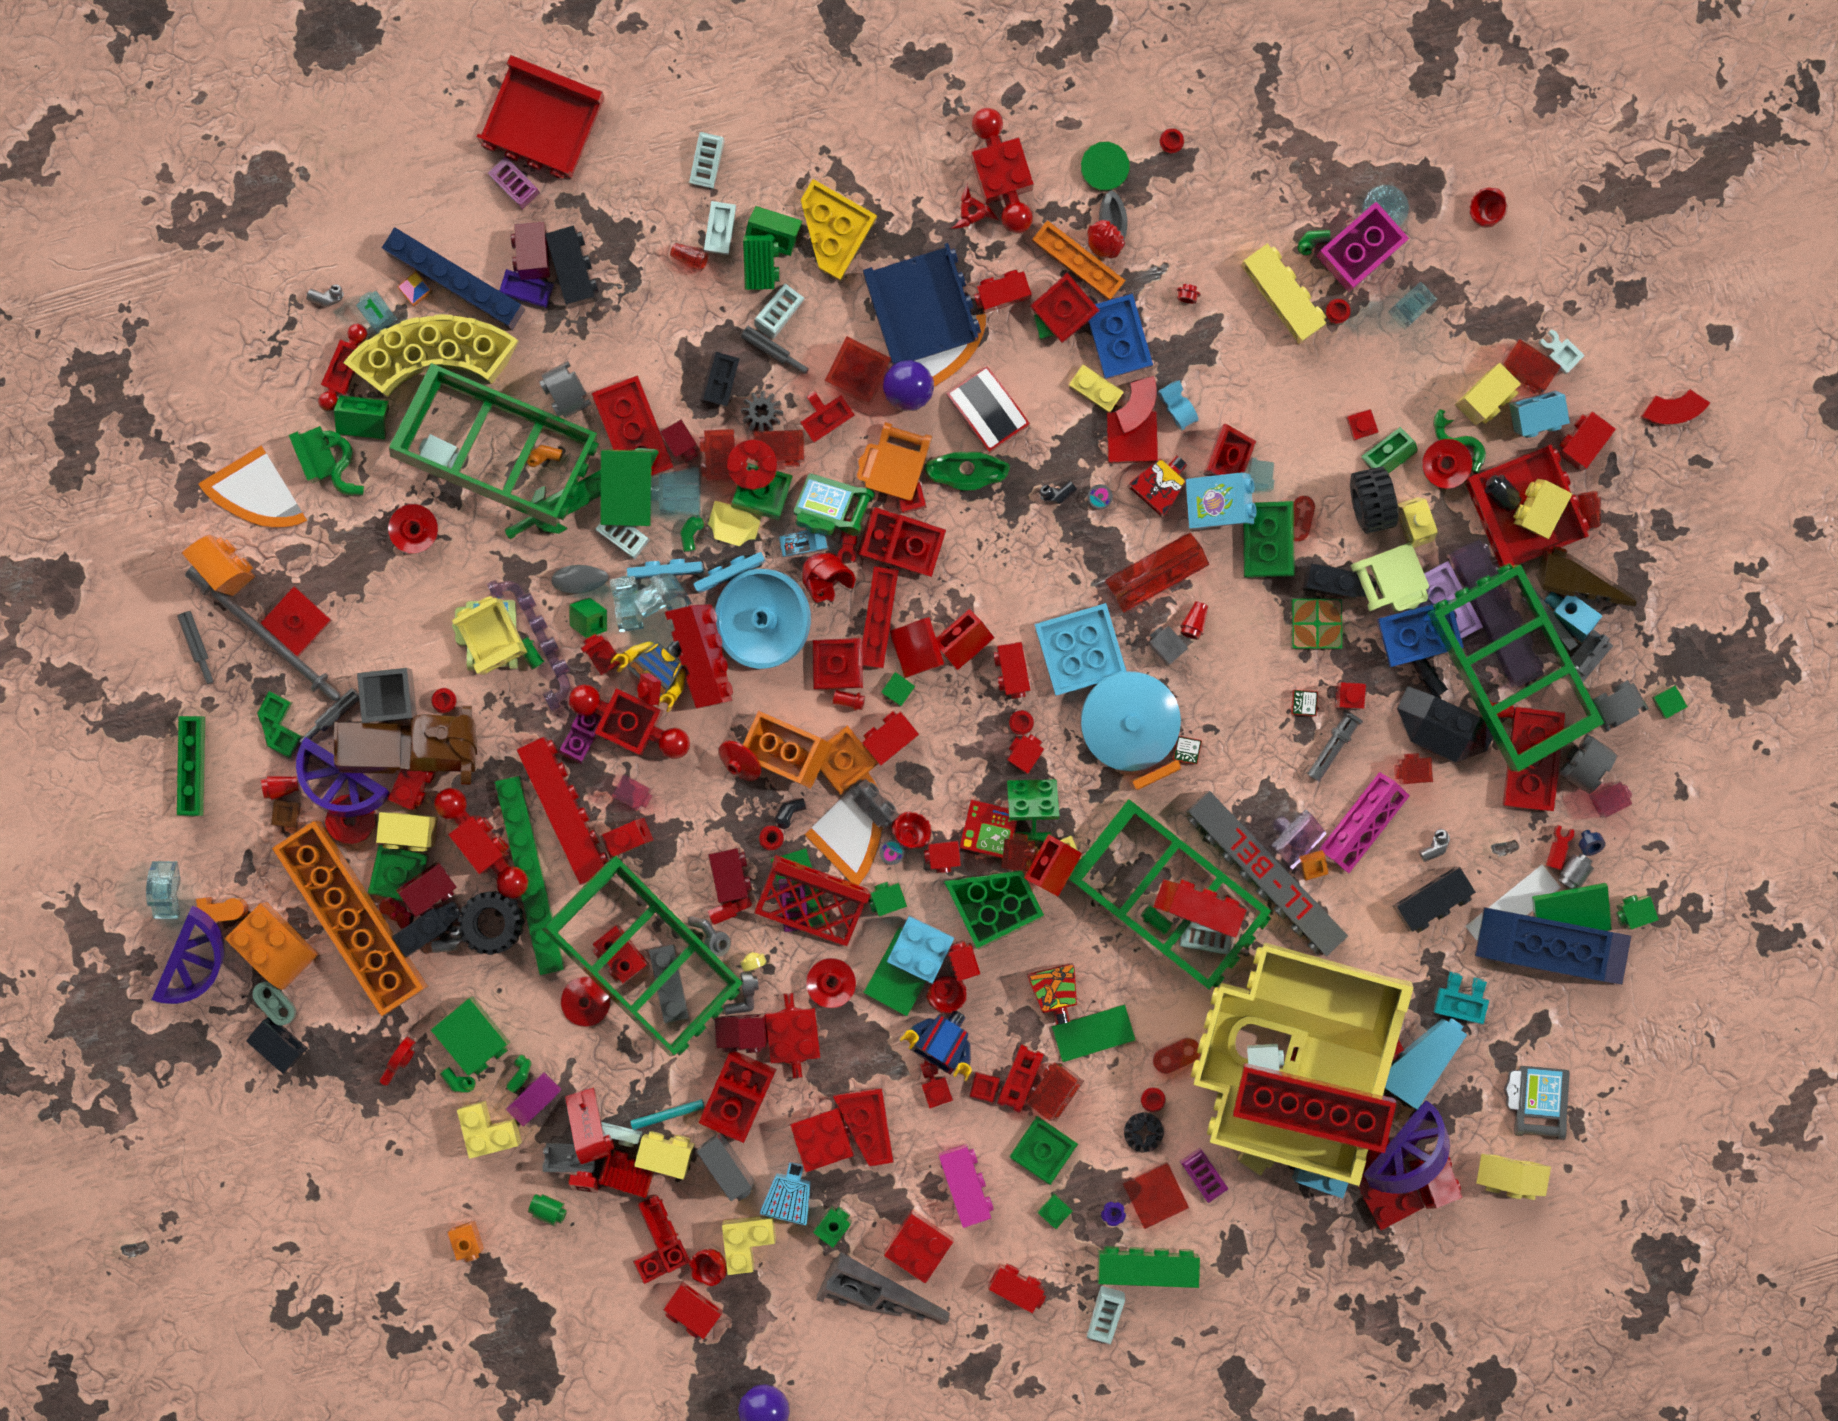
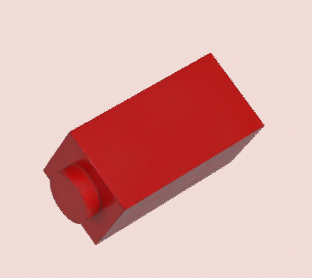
[973,270,1032,314]
[993,641,1031,699]
[988,1263,1046,1314]

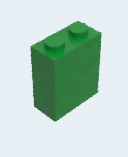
[431,996,511,1076]

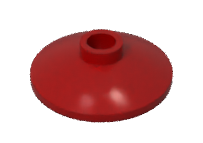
[1422,439,1472,489]
[388,504,438,554]
[718,741,761,781]
[806,958,856,1008]
[561,977,611,1027]

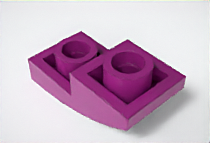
[559,713,602,764]
[505,1072,561,1127]

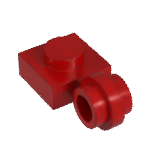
[920,1060,953,1109]

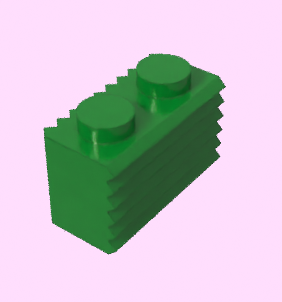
[743,235,780,290]

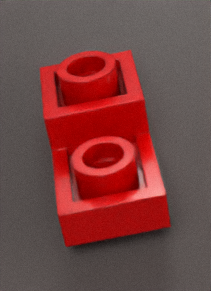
[633,1239,690,1284]

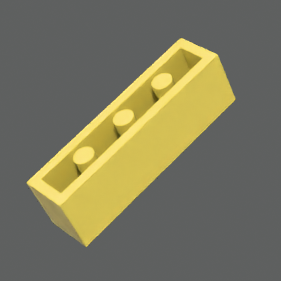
[1241,243,1326,344]

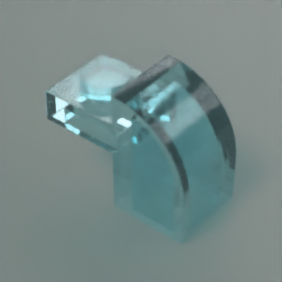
[1388,282,1438,330]
[631,573,692,618]
[610,576,644,632]
[146,861,181,919]

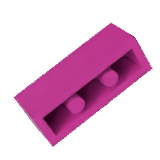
[939,1144,994,1228]

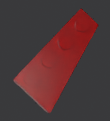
[664,604,733,709]

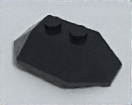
[1397,686,1493,763]

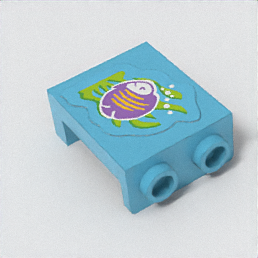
[1186,473,1256,530]

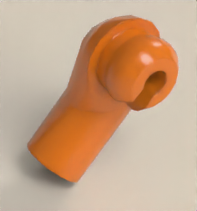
[527,445,563,467]

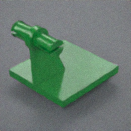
[1007,779,1059,845]

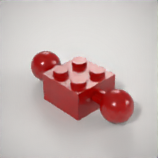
[971,108,1034,234]
[569,684,690,759]
[434,788,528,898]

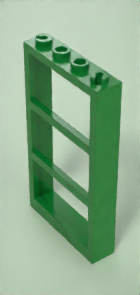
[389,363,599,527]
[1427,563,1604,772]
[1068,799,1272,990]
[542,856,743,1056]

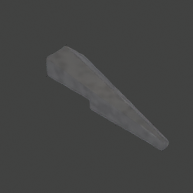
[816,1252,950,1325]

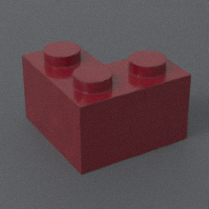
[715,1013,768,1053]

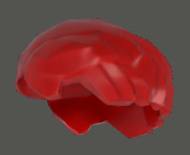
[1469,187,1508,228]
[1087,220,1125,259]
[892,811,932,849]
[926,976,967,1014]
[689,1248,727,1286]

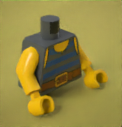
[610,640,686,712]

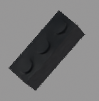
[545,225,599,309]
[1392,866,1476,933]

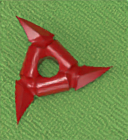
[951,183,999,229]

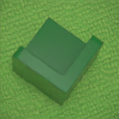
[569,598,607,638]

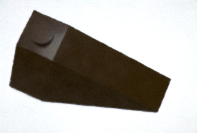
[1536,546,1637,607]

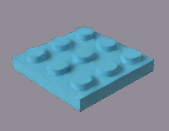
[1034,603,1127,696]

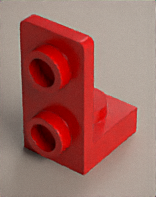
[580,634,621,676]

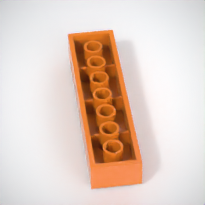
[272,820,429,1016]

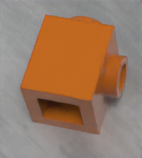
[447,1220,484,1262]

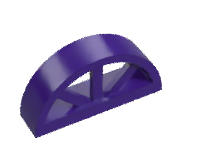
[296,737,390,817]
[151,905,225,1004]
[1364,1100,1450,1194]

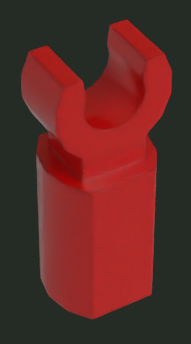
[837,518,858,563]
[1545,825,1575,870]
[708,897,753,925]

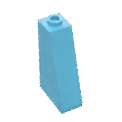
[1385,1018,1467,1109]

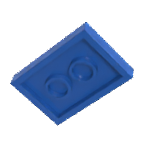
[1088,294,1153,380]
[1377,600,1464,667]

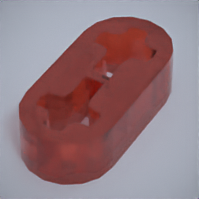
[1293,496,1315,543]

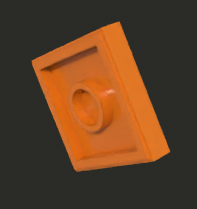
[820,725,879,795]
[1129,760,1181,790]

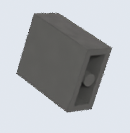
[696,1133,755,1201]

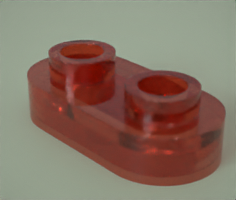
[1152,1037,1200,1074]

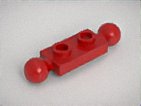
[318,323,367,412]

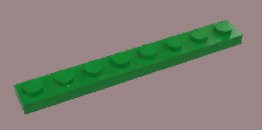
[495,776,565,975]

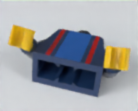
[900,1011,972,1081]

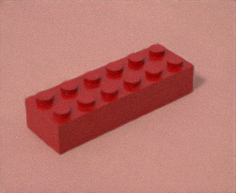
[1233,1063,1396,1153]

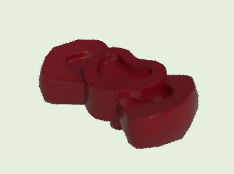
[379,897,413,929]

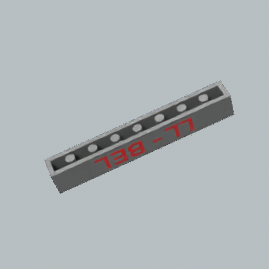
[1186,791,1348,957]

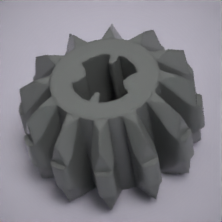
[741,391,783,434]

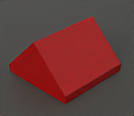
[1203,424,1256,476]

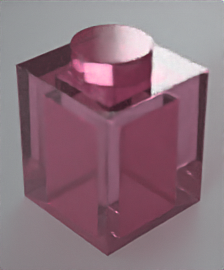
[612,774,653,811]
[1589,782,1633,818]

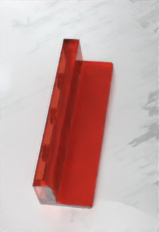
[1105,533,1210,613]

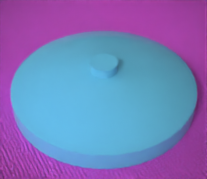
[715,569,811,669]
[1081,671,1181,771]

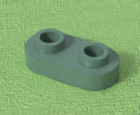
[253,981,296,1025]

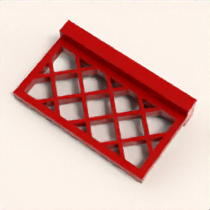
[754,855,870,946]

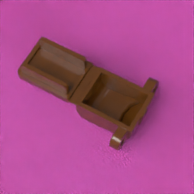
[334,705,477,785]

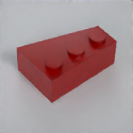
[1153,879,1247,938]

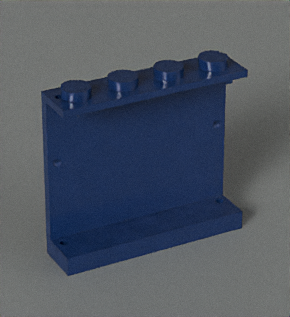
[863,243,981,365]

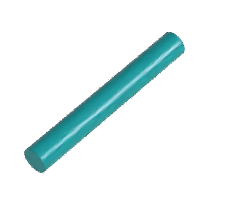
[631,1099,705,1130]

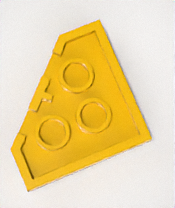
[800,179,877,281]

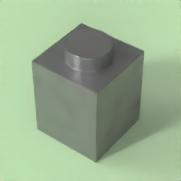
[1148,626,1188,666]

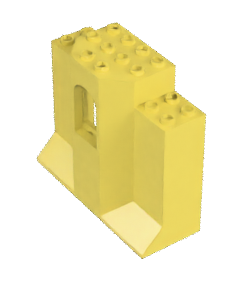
[1190,942,1414,1186]

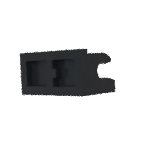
[700,352,740,407]
[246,1017,308,1074]

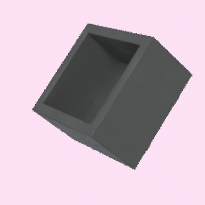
[357,668,417,723]

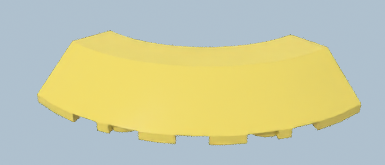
[343,314,519,397]

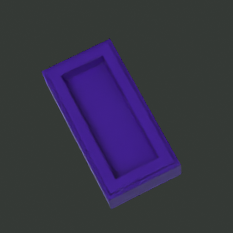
[499,269,554,309]

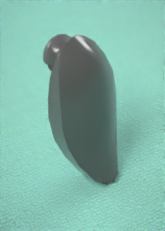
[1099,190,1127,239]
[551,565,609,593]

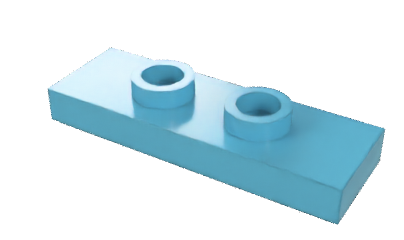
[693,552,766,593]
[627,559,704,580]

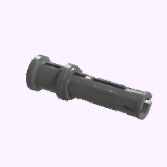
[1307,710,1363,782]

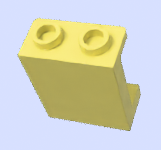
[452,596,527,675]

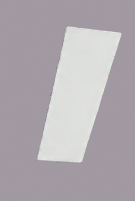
[1465,864,1561,941]

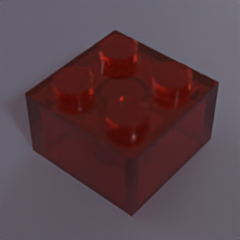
[824,336,892,407]

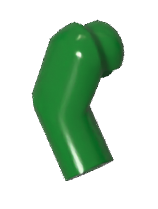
[1297,230,1331,256]
[680,516,704,552]
[506,1054,532,1093]
[439,1067,476,1093]

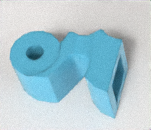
[1157,380,1199,431]

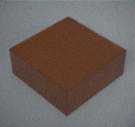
[271,800,301,827]

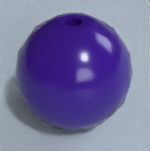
[883,360,934,412]
[738,1384,790,1421]

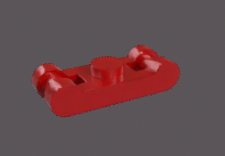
[996,1044,1044,1113]

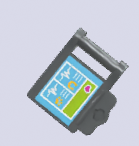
[1504,1066,1570,1140]

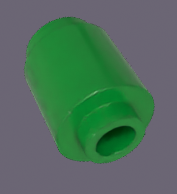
[528,1194,567,1227]

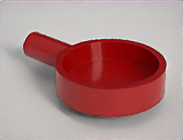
[380,1036,416,1086]

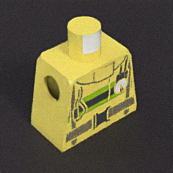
[1398,497,1438,548]

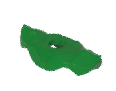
[924,451,1010,490]

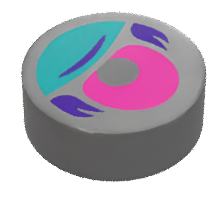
[1087,484,1113,510]
[879,840,904,865]

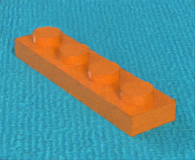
[1032,220,1126,300]

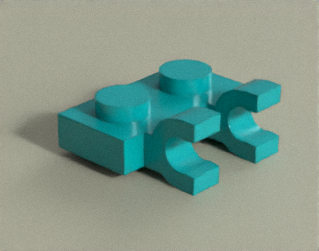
[1434,971,1490,1024]

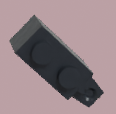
[1303,563,1377,600]
[392,901,462,957]

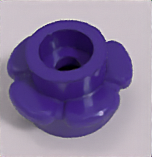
[1101,1202,1126,1226]

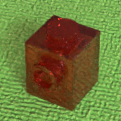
[1394,753,1433,784]
[1001,833,1038,872]

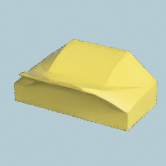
[708,501,763,546]

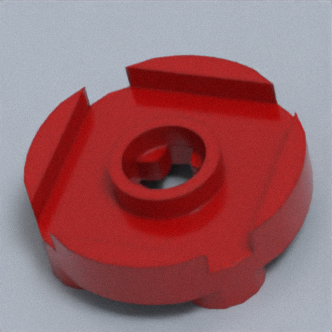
[727,439,778,490]
[325,794,377,844]

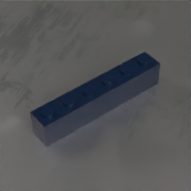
[381,227,525,331]

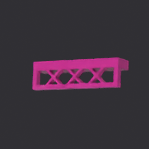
[1319,772,1410,874]

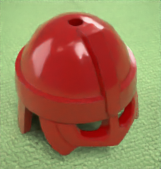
[802,553,856,603]

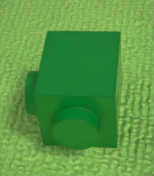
[868,881,907,917]
[1616,895,1659,930]
[813,1205,852,1248]

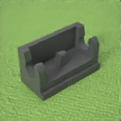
[543,1143,596,1173]

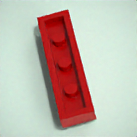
[862,566,899,669]

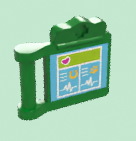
[794,473,875,536]

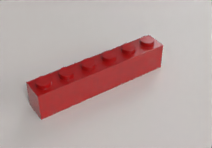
[516,737,609,885]

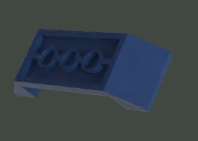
[1475,907,1631,985]

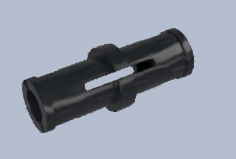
[1411,658,1448,697]

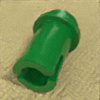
[522,637,545,670]
[1140,904,1173,935]

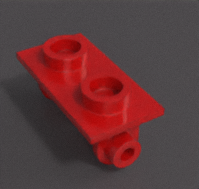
[637,1194,679,1250]

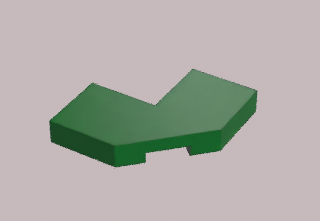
[257,691,303,758]

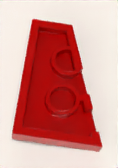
[833,1087,894,1167]

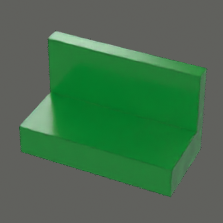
[745,206,802,256]
[334,395,389,440]
[288,426,336,483]

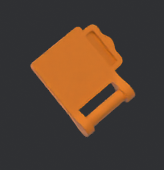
[857,422,933,501]

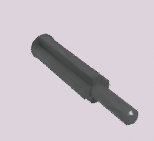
[741,325,809,374]
[177,611,214,685]
[299,687,360,744]

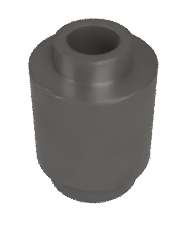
[1558,853,1594,889]

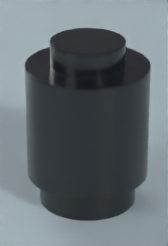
[1485,475,1522,512]

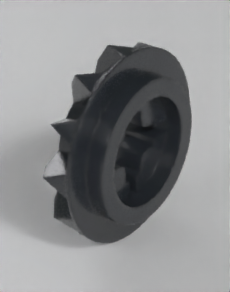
[1124,1112,1164,1153]

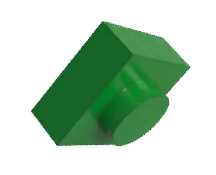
[1037,1193,1073,1229]

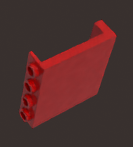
[476,55,605,180]
[1464,444,1589,568]

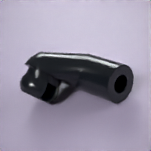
[1040,480,1077,504]
[775,798,807,829]

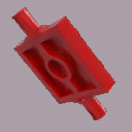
[765,993,820,1078]

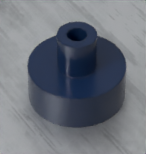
[1578,830,1606,856]

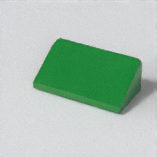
[1361,427,1418,473]

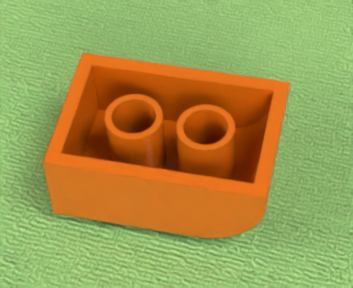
[182,535,255,596]
[743,710,831,789]
[225,902,319,990]

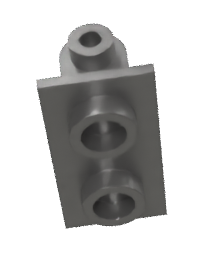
[1570,630,1613,682]
[850,779,899,829]

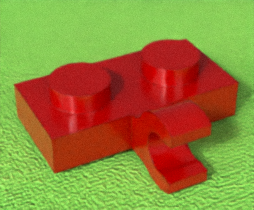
[800,391,855,443]

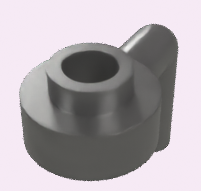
[688,916,731,957]
[724,971,759,1015]

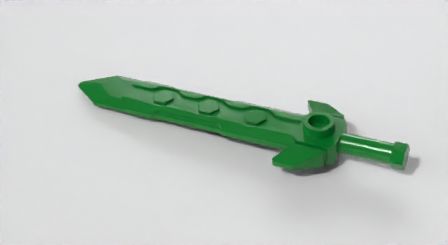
[505,448,659,540]

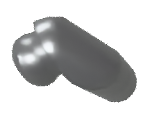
[306,284,344,307]
[1419,829,1450,862]
[431,926,463,953]

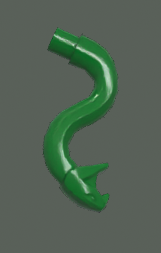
[1433,409,1486,474]
[321,431,364,496]

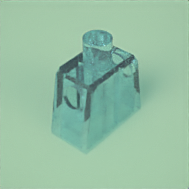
[651,468,701,517]

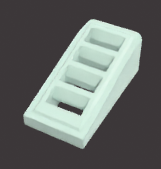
[689,132,725,189]
[754,284,804,340]
[596,522,650,559]
[1180,923,1234,955]
[1087,1286,1125,1344]

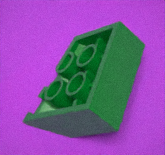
[944,870,1045,950]

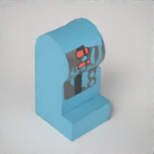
[779,530,828,557]

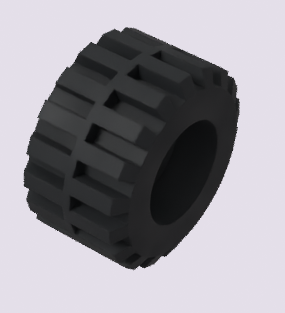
[1350,466,1399,534]
[458,891,525,955]

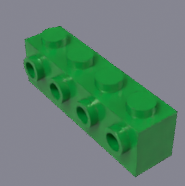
[1097,1246,1200,1288]

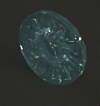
[1362,185,1409,226]

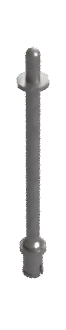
[185,566,340,701]

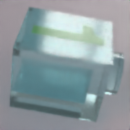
[356,291,398,333]

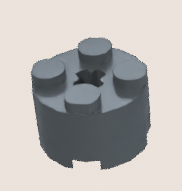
[539,361,592,418]
[1592,680,1649,733]
[1559,734,1617,794]

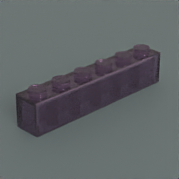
[1449,539,1544,688]

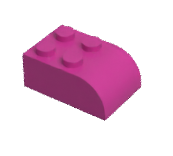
[1316,202,1409,293]

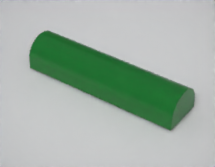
[176,716,206,816]

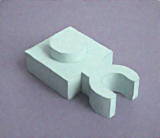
[1538,329,1585,374]

